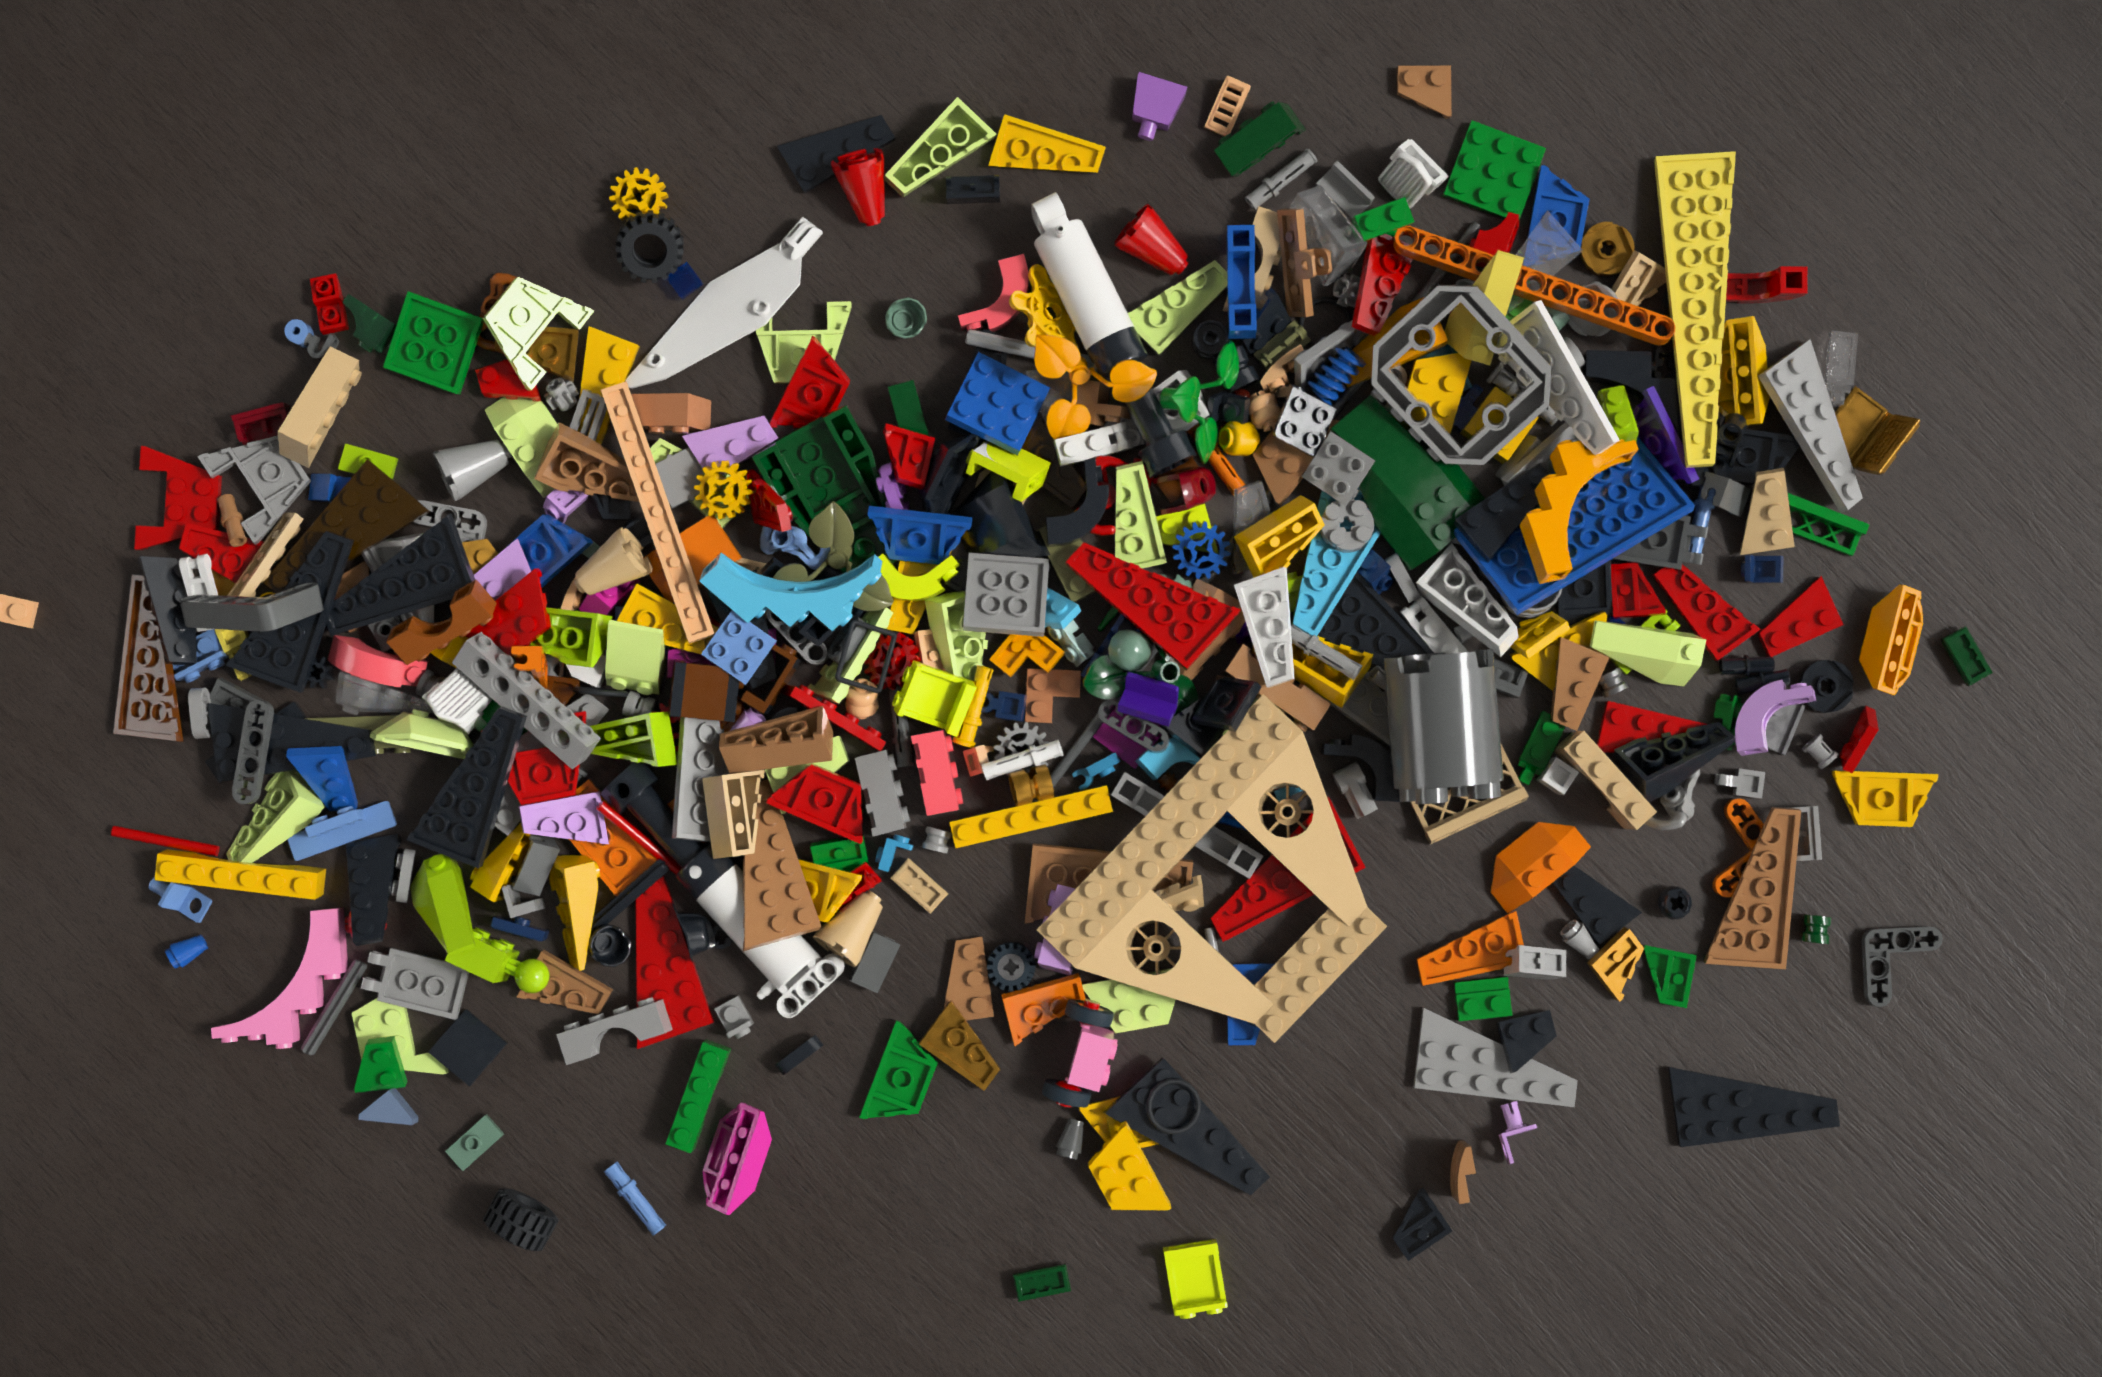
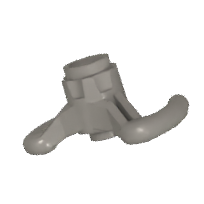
[1644,769,1700,830]

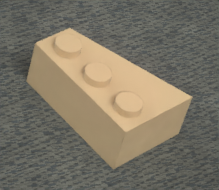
[702,770,765,859]

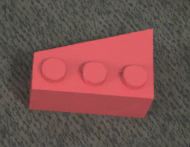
[911,730,963,816]

